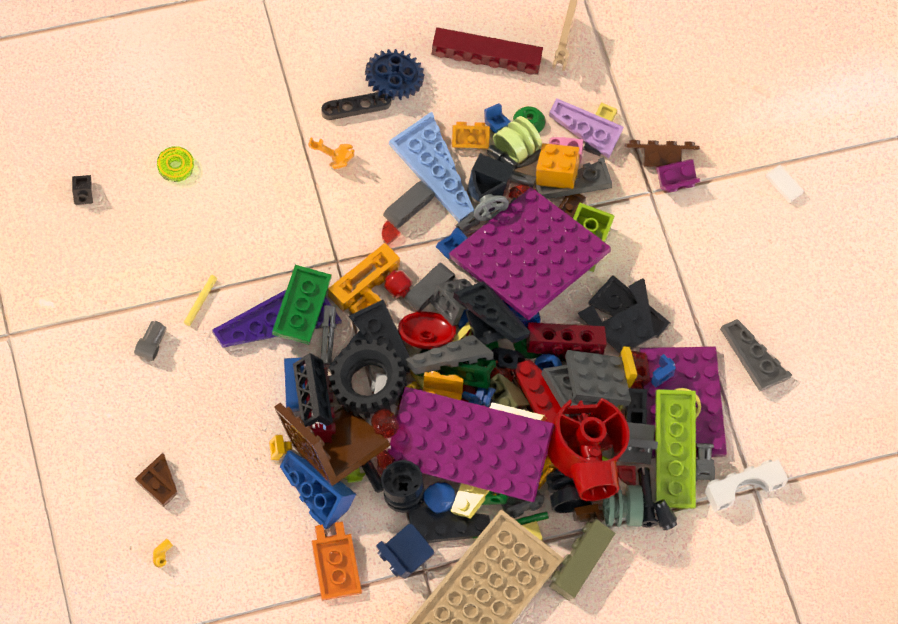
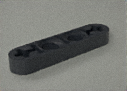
[321,92,392,120]

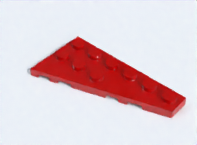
[512,359,613,452]

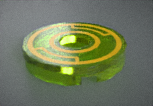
[157,146,194,182]

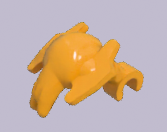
[308,137,355,169]

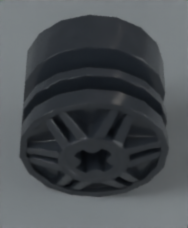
[381,460,425,513]
[546,470,593,513]

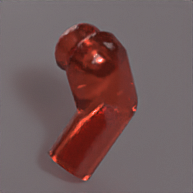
[508,185,536,199]

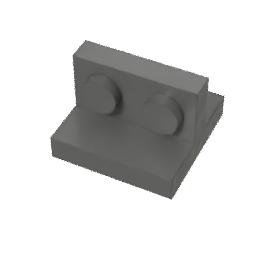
[611,422,658,464]

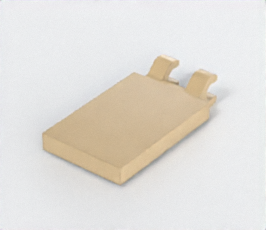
[552,0,578,71]

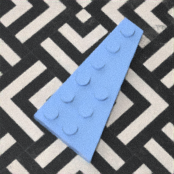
[389,112,474,223]

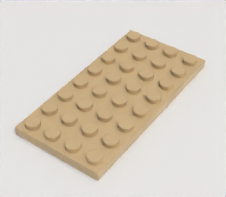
[407,509,564,624]

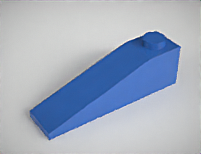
[280,450,356,529]

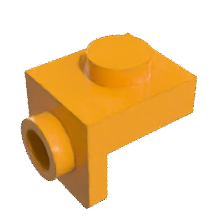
[349,289,381,314]

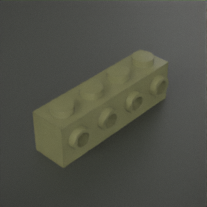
[549,519,616,600]

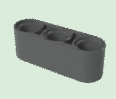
[383,181,435,229]
[404,262,456,312]

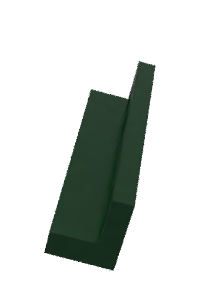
[415,349,496,389]

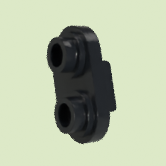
[491,347,526,370]

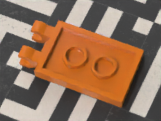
[311,521,362,601]

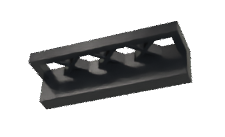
[293,353,333,427]

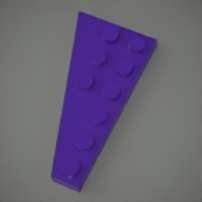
[212,289,342,348]

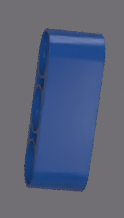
[284,357,306,411]

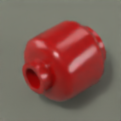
[384,270,413,299]

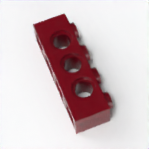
[526,322,607,355]

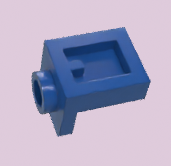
[651,354,676,388]

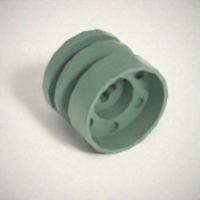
[602,485,643,527]

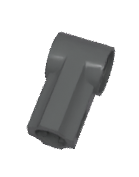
[134,321,167,361]

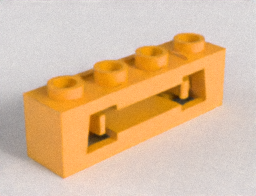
[328,243,400,312]

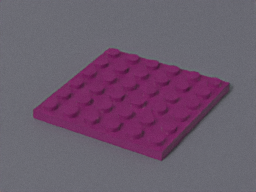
[449,187,611,320]

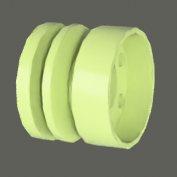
[493,116,542,164]

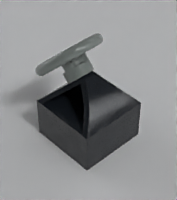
[467,153,515,221]

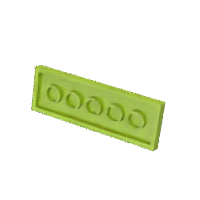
[655,390,696,509]

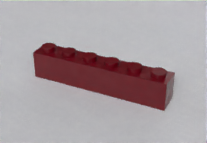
[431,27,543,75]

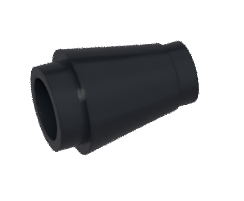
[654,499,677,530]

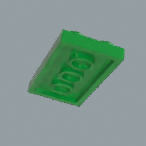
[272,264,332,345]

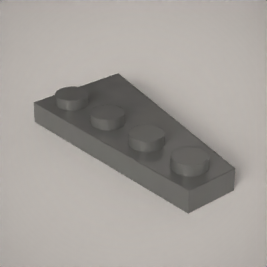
[535,157,612,199]
[720,319,793,392]
[406,335,493,374]

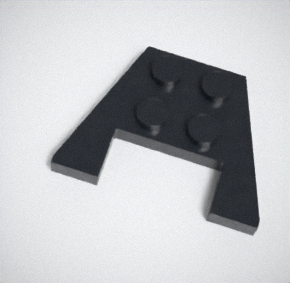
[578,278,655,354]

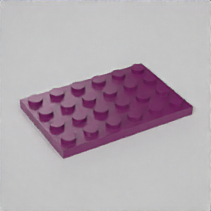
[639,346,727,459]

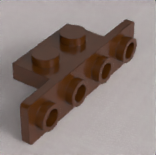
[625,140,700,167]

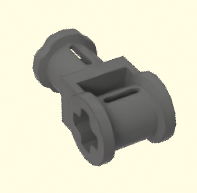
[696,443,715,482]

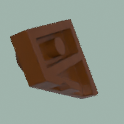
[135,453,178,507]

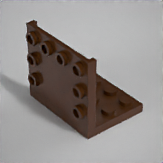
[274,403,391,486]

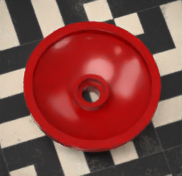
[398,311,456,350]

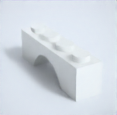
[705,459,788,513]

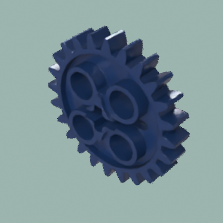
[365,49,425,100]

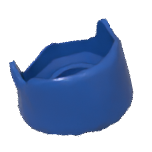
[423,482,456,513]

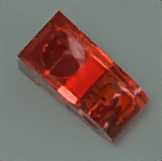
[630,351,651,389]

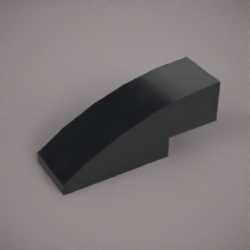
[625,388,647,424]

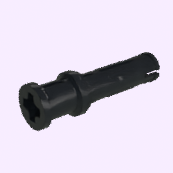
[637,467,658,528]

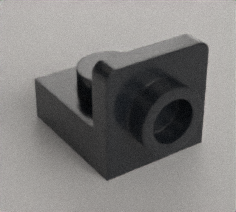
[72,175,93,205]

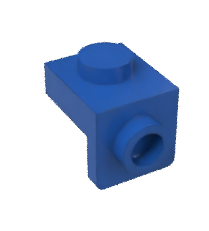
[484,103,511,133]
[436,228,468,260]

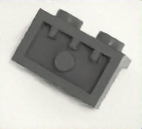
[501,489,545,518]

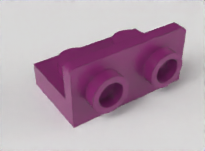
[656,159,700,193]

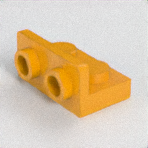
[452,122,490,149]

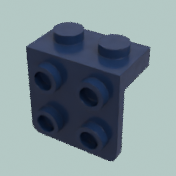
[376,524,435,579]

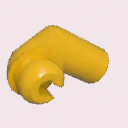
[153,538,173,568]

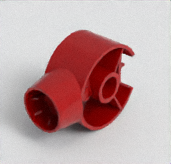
[547,398,630,501]

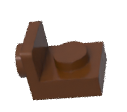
[572,503,604,523]

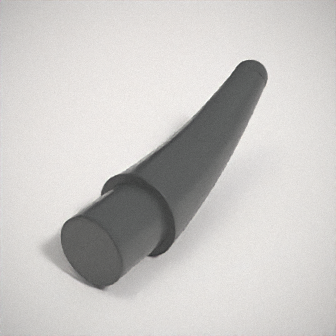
[517,149,541,168]

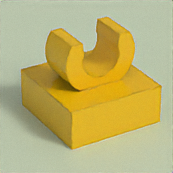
[269,435,292,460]

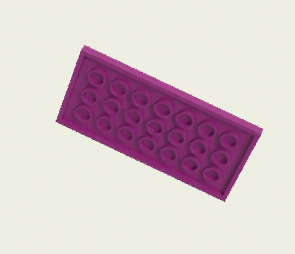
[385,387,555,502]

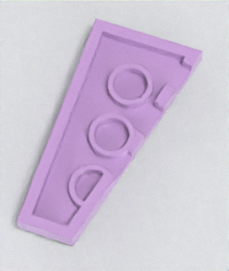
[549,98,624,159]

